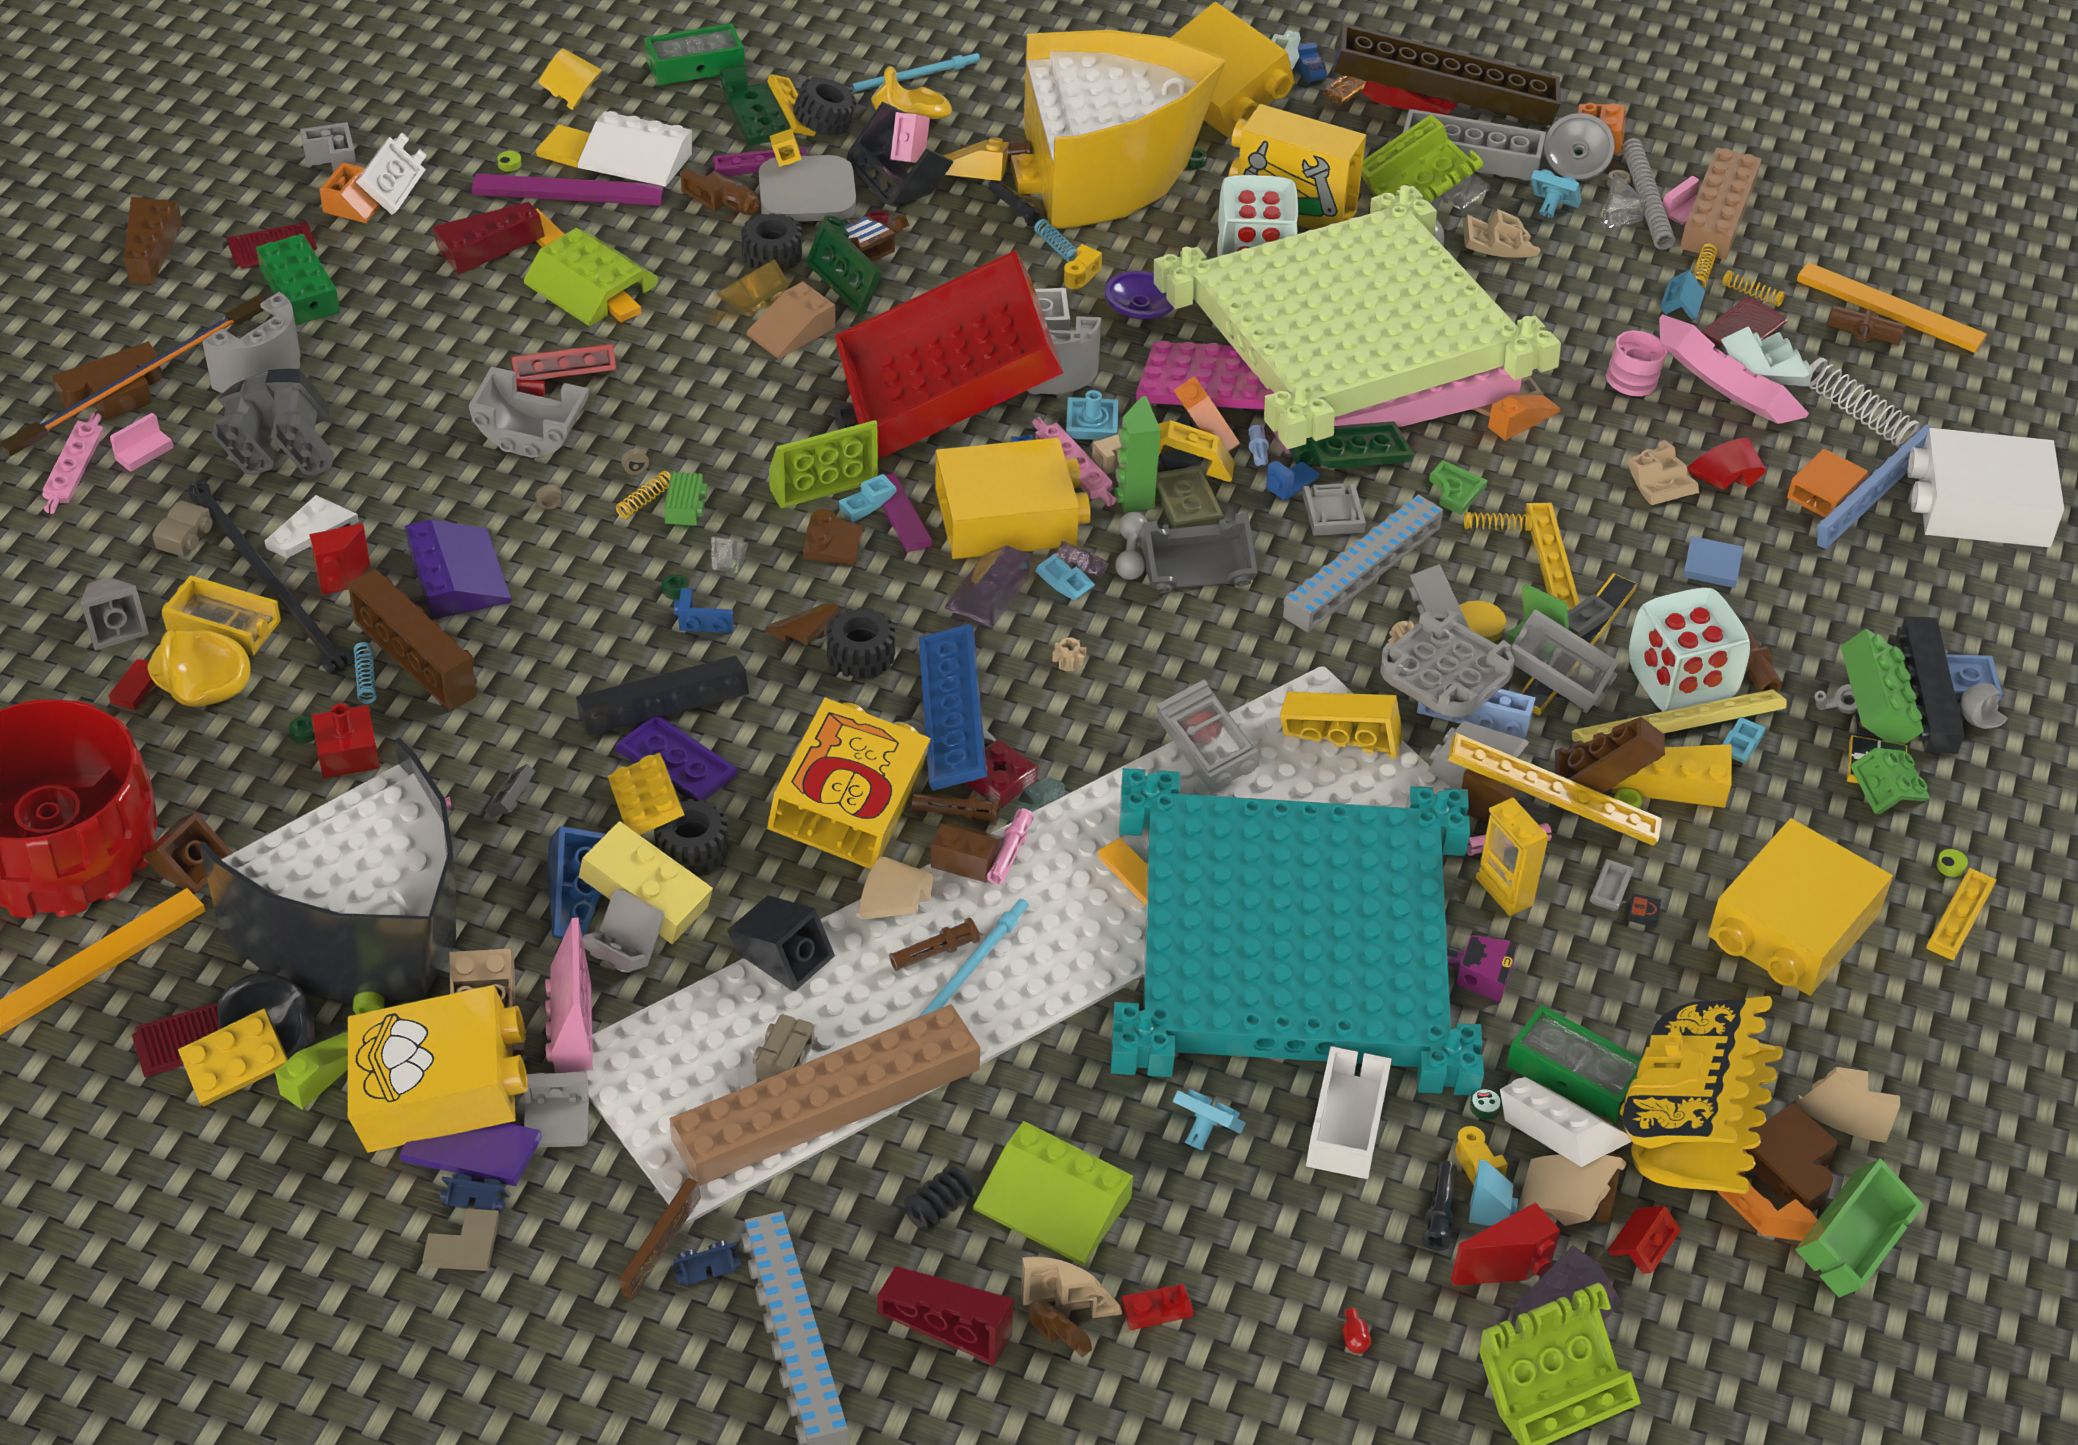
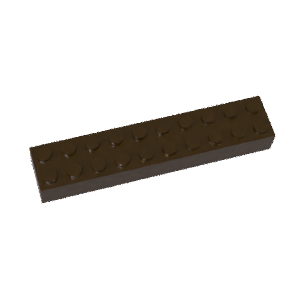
[1333,23,1561,126]

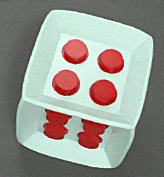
[1217,175,1298,257]
[1628,588,1750,712]

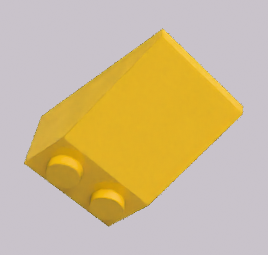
[944,137,1009,181]

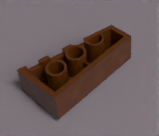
[124,197,183,284]
[1555,717,1665,793]

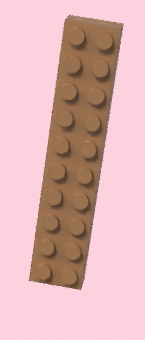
[669,1004,980,1186]

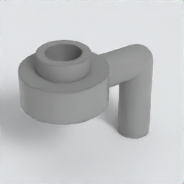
[1815,684,1858,714]

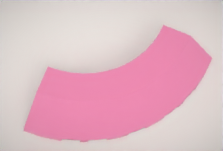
[1659,314,1809,424]

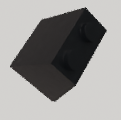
[727,895,835,991]

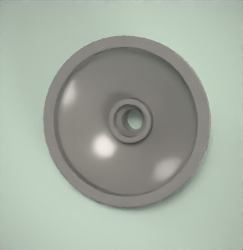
[1544,113,1614,181]

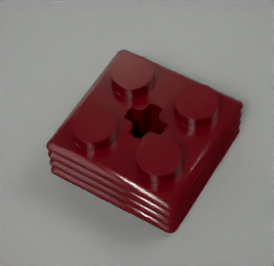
[964,739,1038,808]

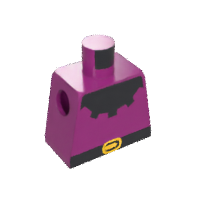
[1447,935,1518,1003]

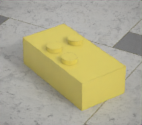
[579,821,713,944]

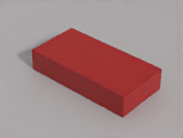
[108,658,155,710]

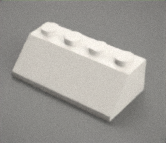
[1500,1077,1632,1167]

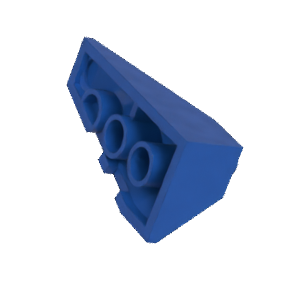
[548,826,606,939]

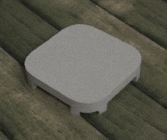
[759,155,856,221]
[1380,611,1515,717]

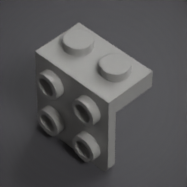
[583,889,664,973]
[524,1072,589,1148]

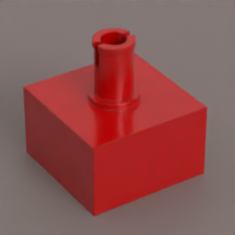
[311,703,380,778]

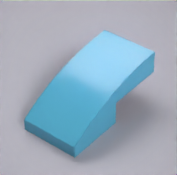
[839,474,896,522]
[1035,553,1095,601]
[1722,717,1766,764]

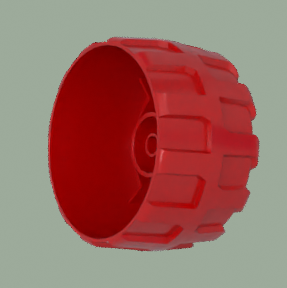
[0,699,157,919]

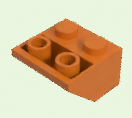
[1578,103,1626,154]
[319,162,381,223]

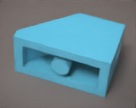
[1469,1159,1518,1226]

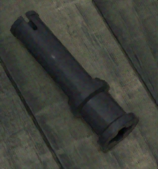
[988,180,1044,226]
[1422,1161,1457,1251]

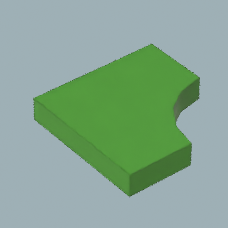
[1429,460,1488,515]

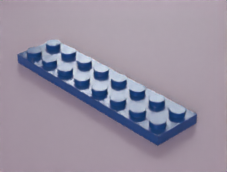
[919,624,987,791]

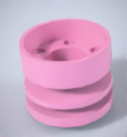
[1606,330,1667,396]

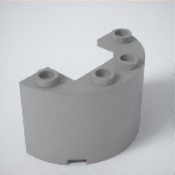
[202,292,301,393]
[1027,316,1101,396]
[469,367,589,458]

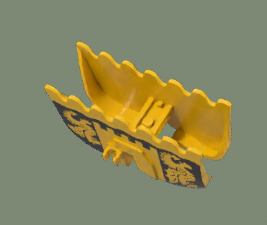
[1620,996,1783,1194]

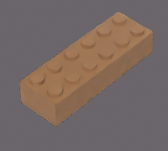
[1680,147,1762,260]

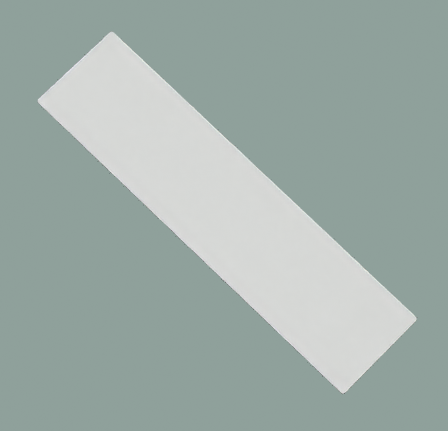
[577,667,1452,1224]

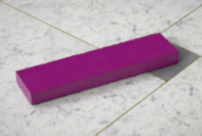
[712,147,807,176]
[881,473,932,552]

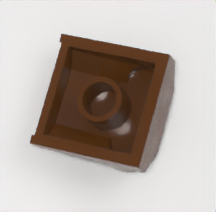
[803,509,865,565]

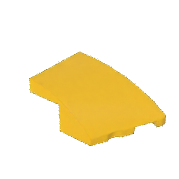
[538,48,602,110]

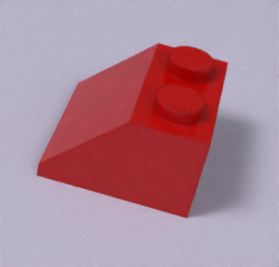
[309,523,370,595]

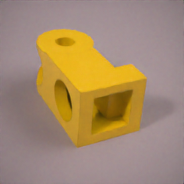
[1064,244,1102,289]
[1455,1126,1508,1186]

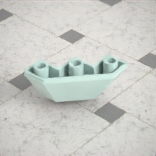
[1721,326,1813,386]

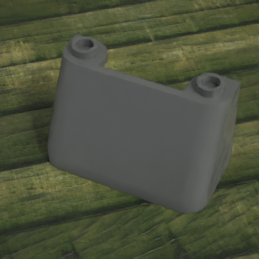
[1139,513,1258,593]

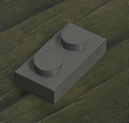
[1568,594,1614,638]
[484,764,536,818]

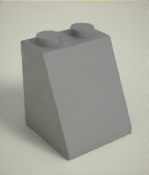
[1428,721,1529,789]

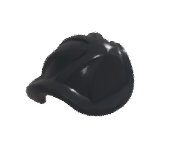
[217,973,315,1078]

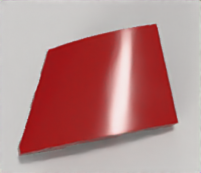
[1687,438,1767,490]

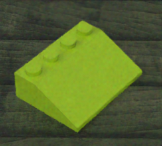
[769,420,878,508]
[973,1121,1133,1266]

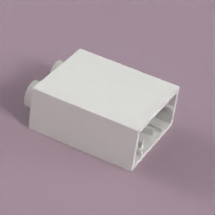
[1907,428,2064,547]

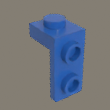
[1266,460,1319,501]
[674,588,734,633]

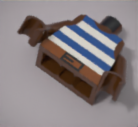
[843,214,910,262]

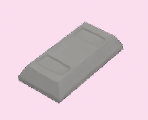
[1590,859,1634,911]

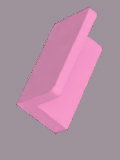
[890,112,930,163]
[1663,176,1700,225]
[110,413,174,472]

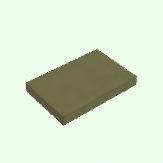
[1156,466,1224,529]

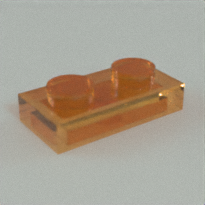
[1323,76,1366,105]

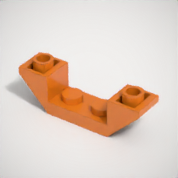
[1718,1150,1818,1241]

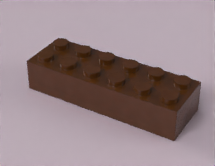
[348,569,477,712]

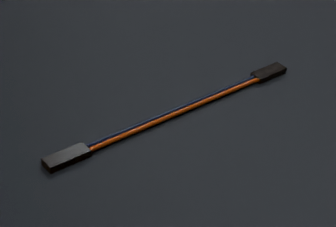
[0,294,267,457]

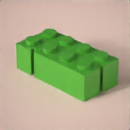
[1840,629,1924,745]
[1795,1158,1924,1298]

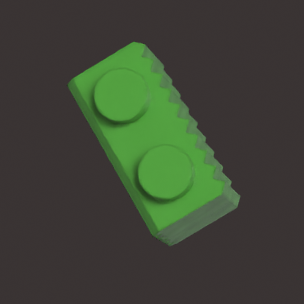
[664,471,708,526]

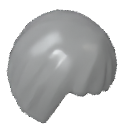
[1960,683,2007,729]

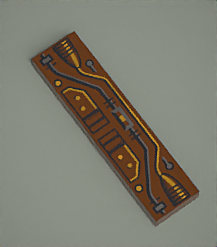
[619,1178,701,1300]

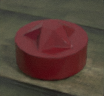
[866,211,890,225]

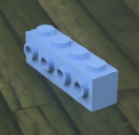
[1417,689,1536,739]

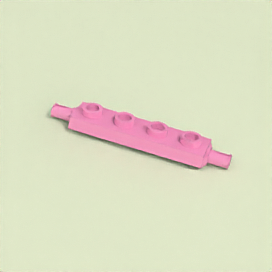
[43,412,103,514]
[1032,417,1116,506]

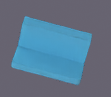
[1660,270,1705,320]

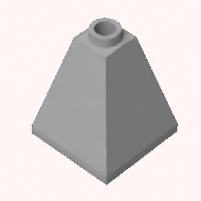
[81,577,149,651]

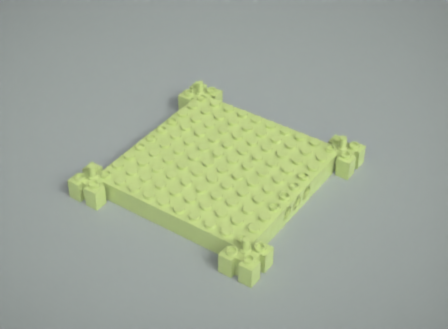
[1154,185,1561,449]

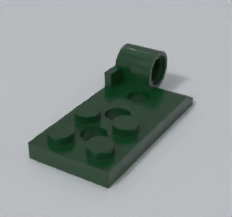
[720,65,792,146]
[805,215,883,314]
[1288,421,1414,469]

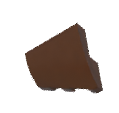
[766,603,840,646]
[1028,1299,1092,1358]

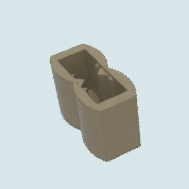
[153,500,212,557]

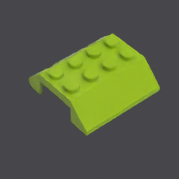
[1361,114,1484,203]
[524,228,658,327]
[1479,1283,1641,1445]

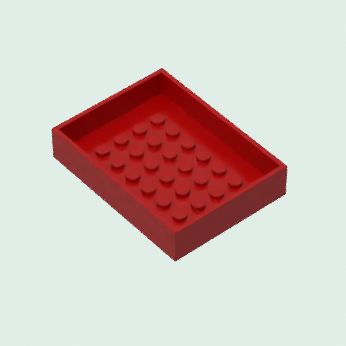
[834,250,1063,460]

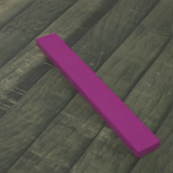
[472,174,664,206]

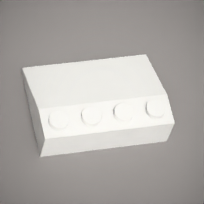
[578,111,692,186]

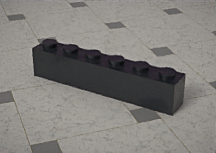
[1896,616,1965,754]
[575,656,749,735]

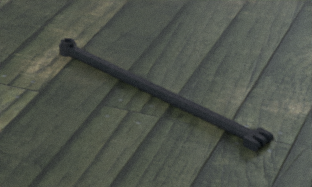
[188,481,355,675]

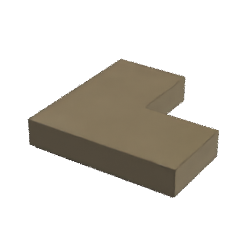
[422,1209,500,1271]

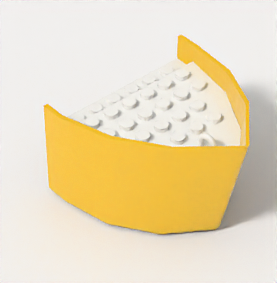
[1011,30,1225,229]

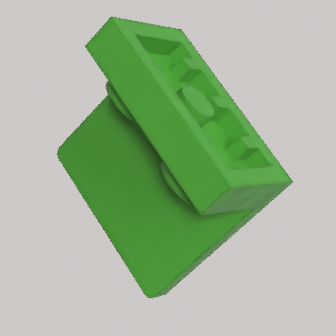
[1507,584,1569,662]
[1850,748,1930,814]

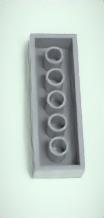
[1403,109,1546,181]

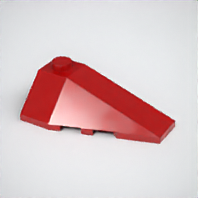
[1361,81,1457,116]

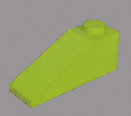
[275,1032,348,1110]

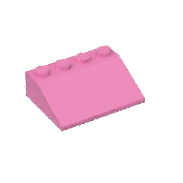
[545,918,593,1073]

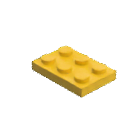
[178,1008,288,1107]

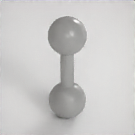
[1115,512,1148,580]

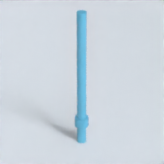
[852,53,980,93]
[919,899,1029,1017]

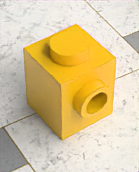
[770,129,802,167]

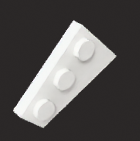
[265,495,359,558]

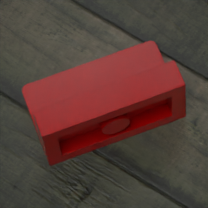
[1608,1206,1681,1274]

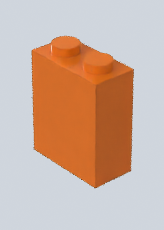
[1787,448,1868,518]

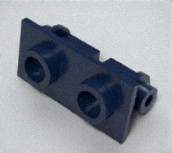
[440,1174,511,1212]
[671,1240,741,1287]

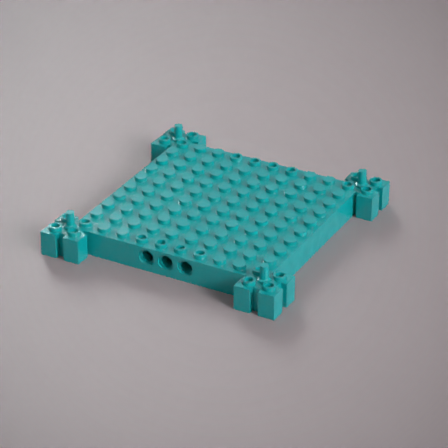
[1110,768,1484,1096]

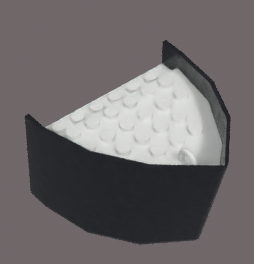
[199,737,456,1004]

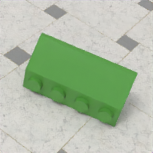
[1114,396,1160,513]

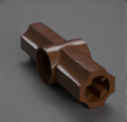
[1827,306,1905,346]
[1742,623,1783,692]

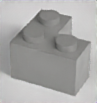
[300,122,357,173]

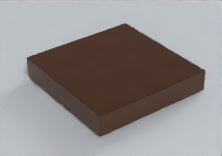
[1462,769,1518,825]

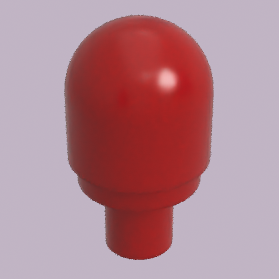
[1342,1308,1371,1354]

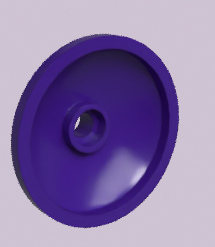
[1105,271,1174,320]

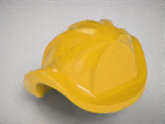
[871,66,952,119]
[148,629,251,707]

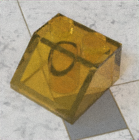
[717,259,789,312]

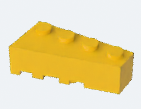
[1280,692,1403,759]
[1612,744,1732,808]

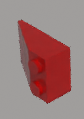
[1451,1202,1560,1286]

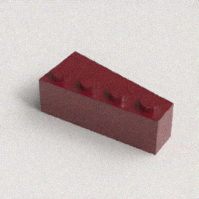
[432,202,545,275]
[877,1266,1014,1365]

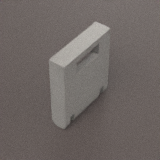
[1302,483,1366,536]

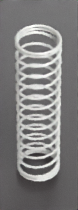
[1807,358,1920,448]

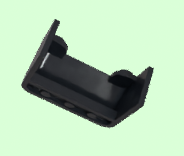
[847,101,953,207]

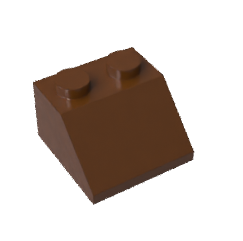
[142,812,233,894]
[931,823,1004,883]

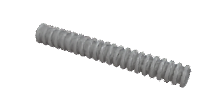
[1622,138,1675,250]

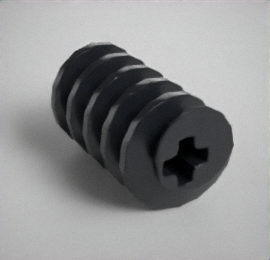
[904,1165,976,1232]

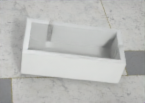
[1306,1047,1392,1179]

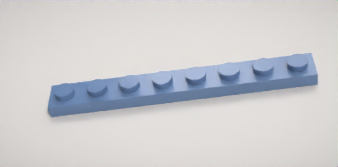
[1816,424,1935,549]

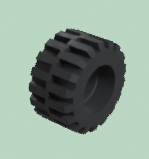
[793,77,856,136]
[741,213,802,273]
[826,607,895,679]
[654,799,729,876]

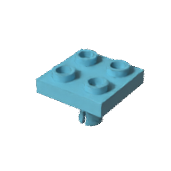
[1531,169,1582,218]
[1066,390,1118,440]
[1173,1089,1246,1151]

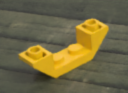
[1158,420,1235,482]

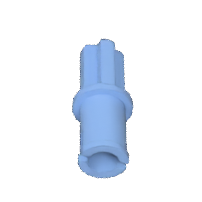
[1248,425,1269,466]

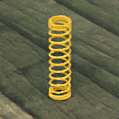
[1693,243,1718,288]
[1722,270,1785,307]
[616,471,671,519]
[1464,512,1533,531]

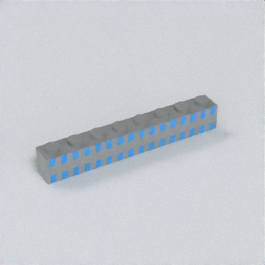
[1283,494,1443,633]
[740,1211,848,1445]

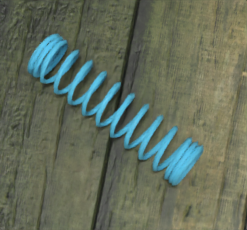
[1035,219,1077,262]
[354,642,377,704]

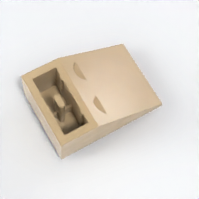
[449,949,515,1008]

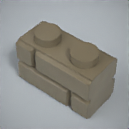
[753,1014,815,1080]

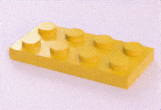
[608,752,684,835]

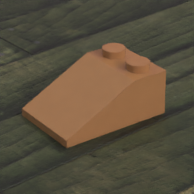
[747,282,835,359]

